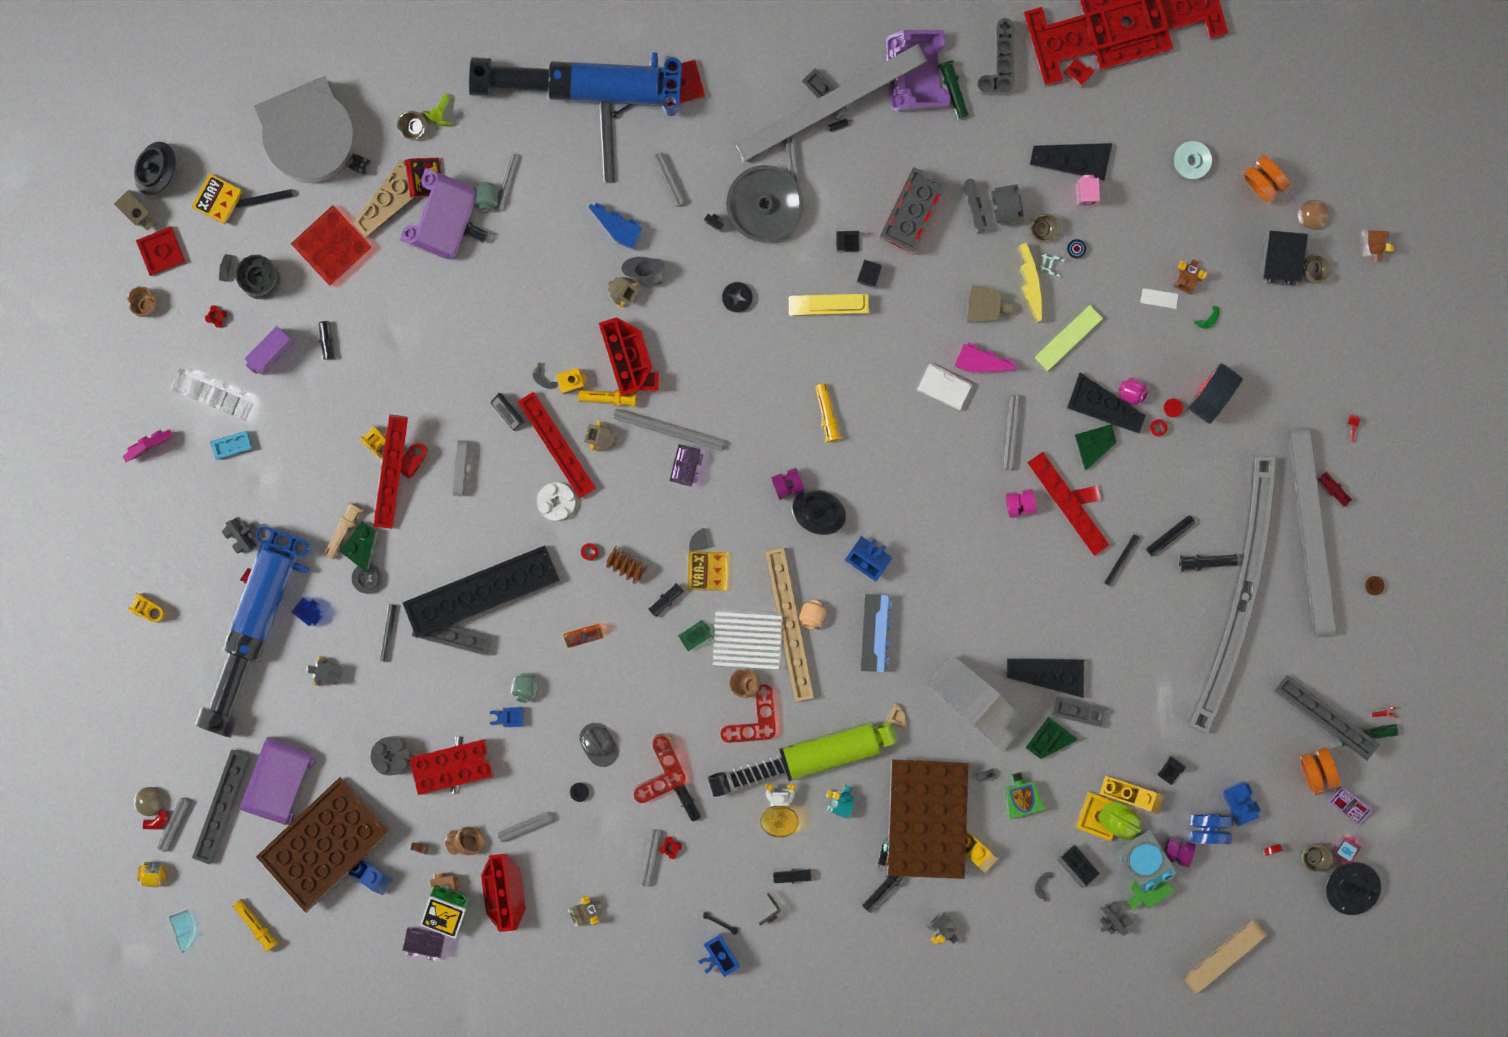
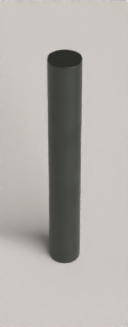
[380,604,396,662]

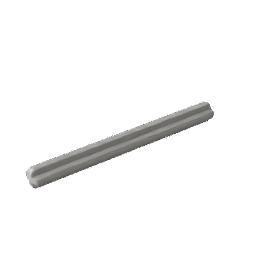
[613,409,724,451]

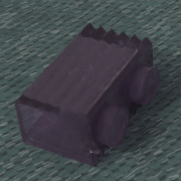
[669,444,704,487]
[402,927,446,961]

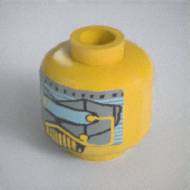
[137,862,166,888]

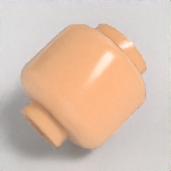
[799,600,826,630]

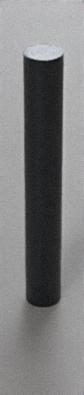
[236,189,293,208]
[1104,534,1140,586]

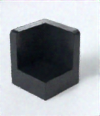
[836,231,860,252]
[856,259,882,289]
[1156,756,1186,785]

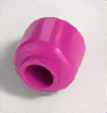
[1119,377,1149,406]

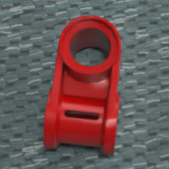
[400,443,428,479]

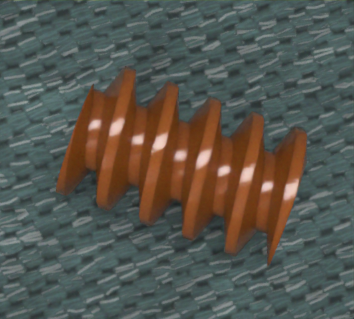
[606,546,649,584]

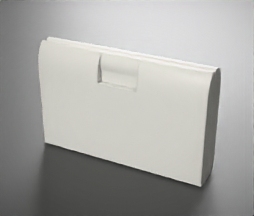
[917,363,973,411]

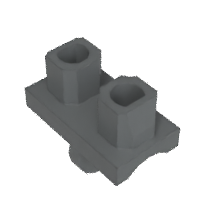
[222,517,256,554]
[1099,901,1134,936]

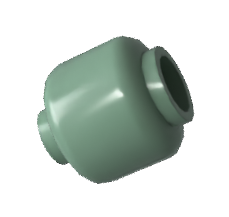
[474,182,498,212]
[511,673,538,703]

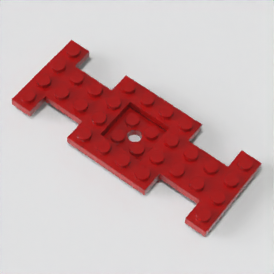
[1023,0,1228,86]

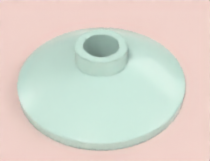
[1174,141,1212,179]

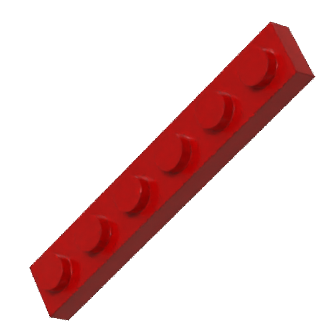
[518,392,596,498]
[373,414,408,529]
[1027,451,1110,556]

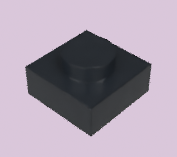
[704,213,724,232]

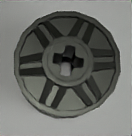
[236,255,280,299]

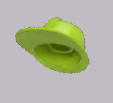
[1100,802,1142,840]

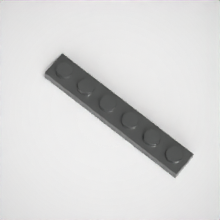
[1275,675,1380,761]
[192,749,250,865]

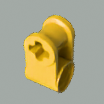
[359,425,385,459]
[127,593,166,623]

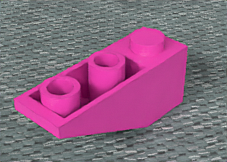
[954,342,1017,374]

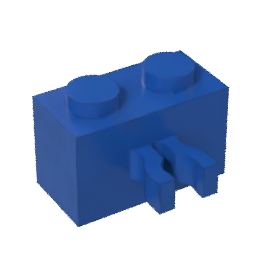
[845,536,893,582]
[1221,781,1261,826]
[698,933,740,977]

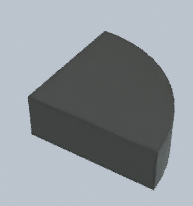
[218,254,232,282]
[689,528,708,551]
[975,768,996,782]

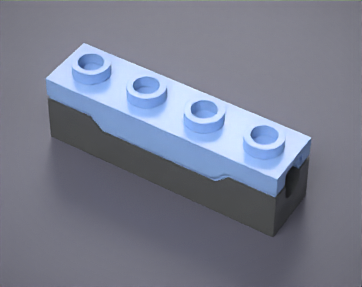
[860,594,892,672]

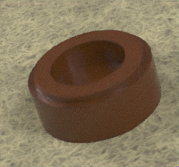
[1364,576,1384,595]
[410,842,430,855]

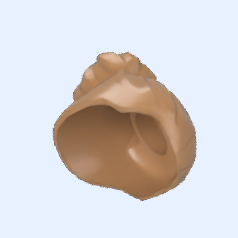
[445,826,484,855]

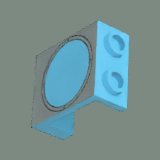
[1117,830,1176,893]

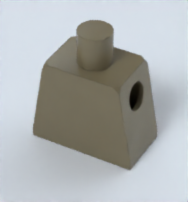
[114,190,155,231]
[967,285,1012,323]

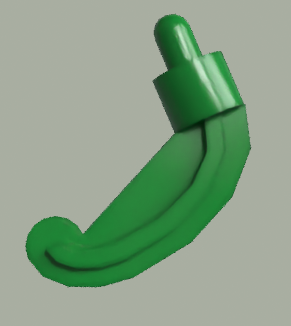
[1194,306,1220,329]

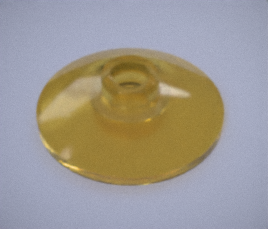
[760,806,799,837]

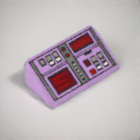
[1328,787,1372,825]

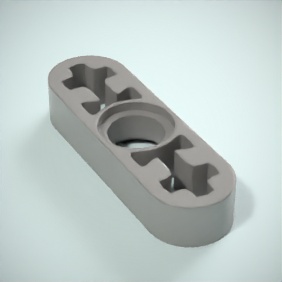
[453,440,468,496]

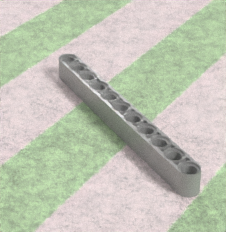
[735,44,927,162]
[1289,427,1336,637]

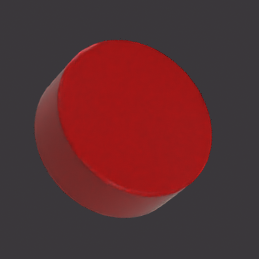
[1163,398,1183,418]
[1263,844,1283,856]

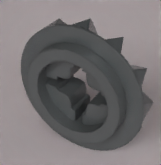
[352,563,382,594]

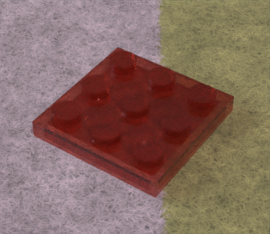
[291,205,372,286]

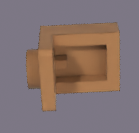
[430,873,460,893]

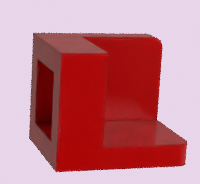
[1063,59,1095,88]
[639,372,659,392]

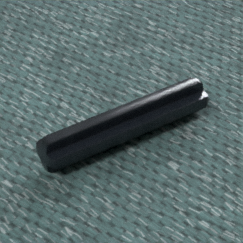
[1146,515,1195,557]

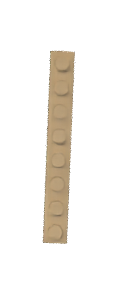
[765,548,814,702]

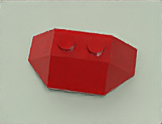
[599,317,652,396]
[481,853,526,932]

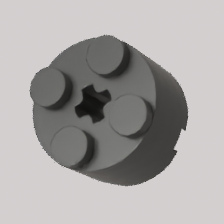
[991,184,1024,226]
[371,736,411,776]

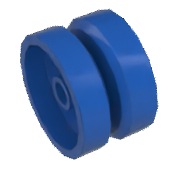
[1189,813,1233,844]

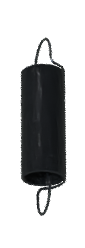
[823,118,853,132]
[878,839,888,871]

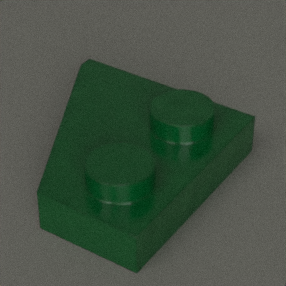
[1074,424,1117,470]
[339,521,378,573]
[1025,717,1078,759]

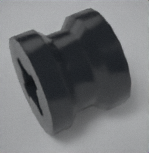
[348,154,371,175]

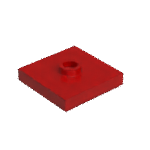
[667,59,705,107]

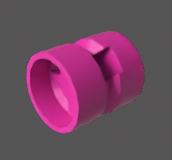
[1005,489,1037,518]

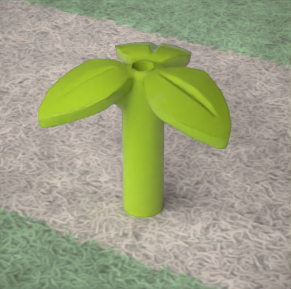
[422,94,453,126]

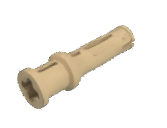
[323,502,364,560]

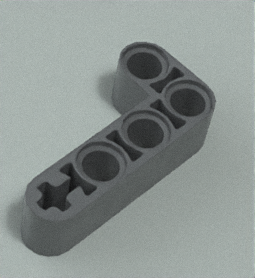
[976,18,1014,95]

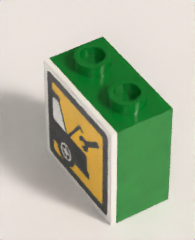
[420,885,471,939]

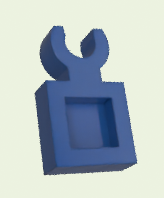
[490,707,523,727]

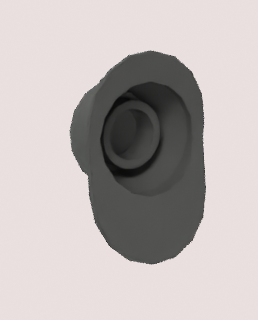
[621,257,665,286]
[579,723,618,767]

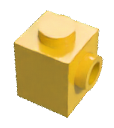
[556,368,587,394]

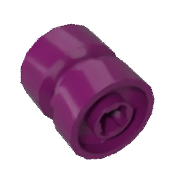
[771,468,805,500]
[1164,836,1196,868]

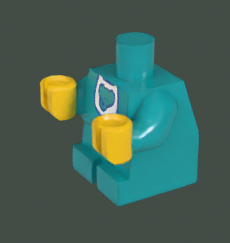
[826,785,854,819]

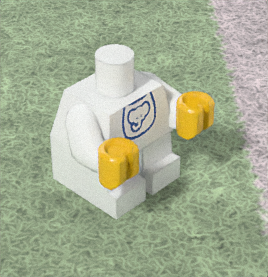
[765,784,795,808]

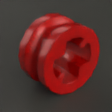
[1149,419,1168,437]
[581,543,599,561]

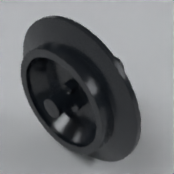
[134,142,176,195]
[792,489,846,535]
[1326,862,1381,915]

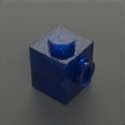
[291,597,323,626]

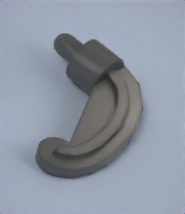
[533,362,556,389]
[1035,872,1053,902]

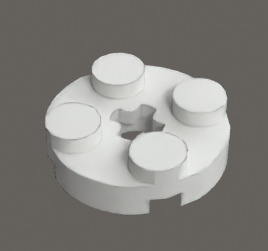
[537,482,576,521]

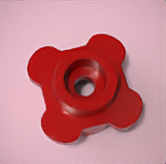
[205,305,227,328]
[659,837,682,859]

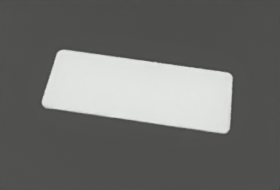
[1140,288,1179,309]

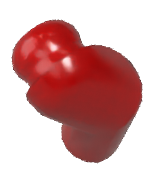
[143,810,169,830]

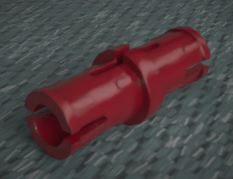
[1317,471,1353,508]

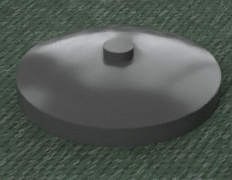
[726,165,803,242]

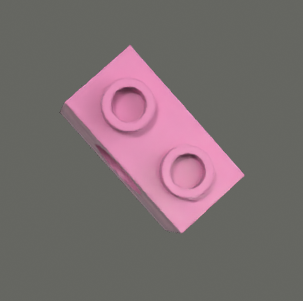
[1077,175,1100,206]

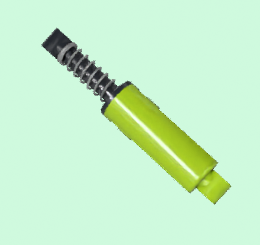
[707,722,897,797]

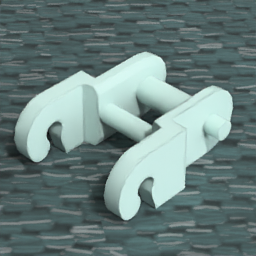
[1037,254,1065,278]

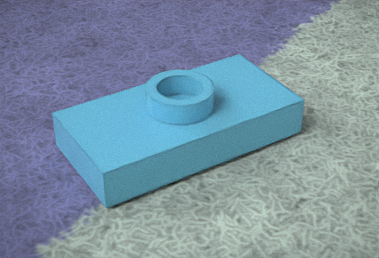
[210,430,253,460]

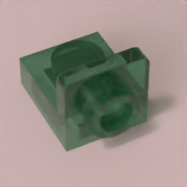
[678,620,712,651]

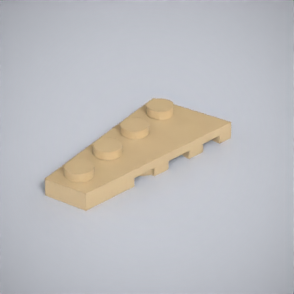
[353,160,414,238]

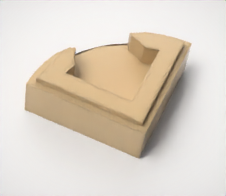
[887,703,906,729]

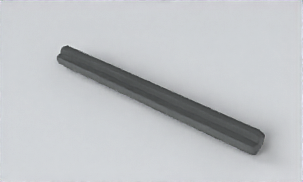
[600,102,615,183]

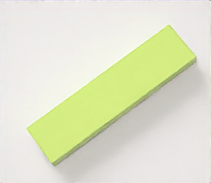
[1034,305,1103,371]

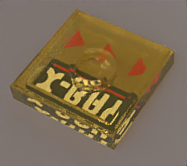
[687,551,727,591]

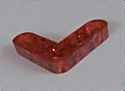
[720,684,776,743]
[633,734,686,803]

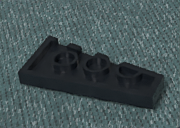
[1029,143,1112,181]
[1067,372,1146,434]
[1006,659,1084,698]

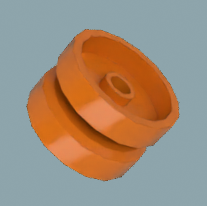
[1242,155,1290,204]
[1300,747,1340,795]

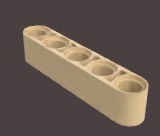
[1183,919,1268,994]

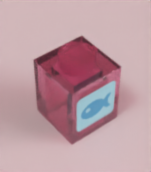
[1332,835,1361,864]

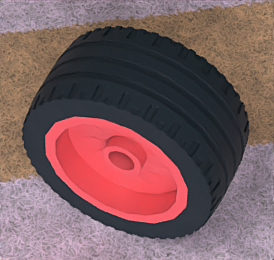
[1188,363,1243,424]

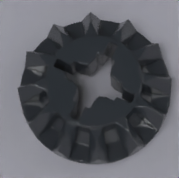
[722,282,753,313]

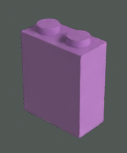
[245,326,294,375]

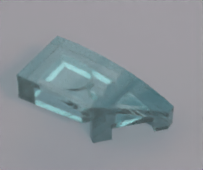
[169,910,194,953]

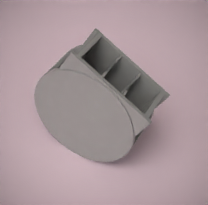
[254,76,356,183]

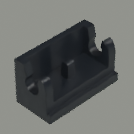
[1056,845,1100,888]

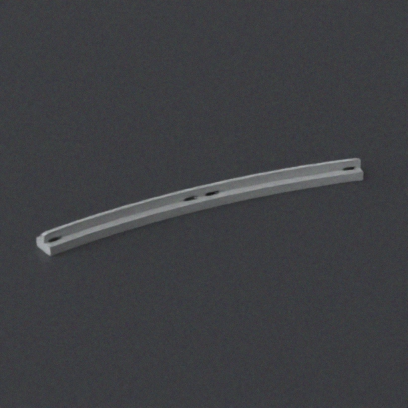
[1189,456,1275,734]

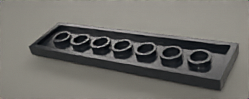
[402,545,560,638]

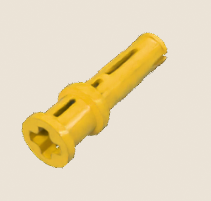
[815,383,842,443]
[578,389,637,408]
[232,899,279,953]

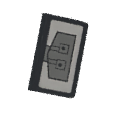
[491,393,525,431]

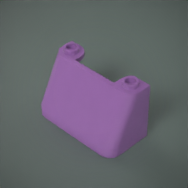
[886,30,950,111]
[399,168,476,259]
[240,737,315,825]

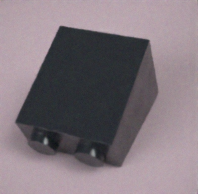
[1261,231,1308,286]

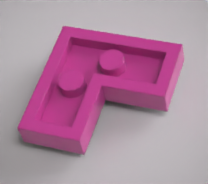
[122,429,173,463]

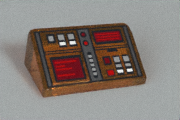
[563,624,604,648]

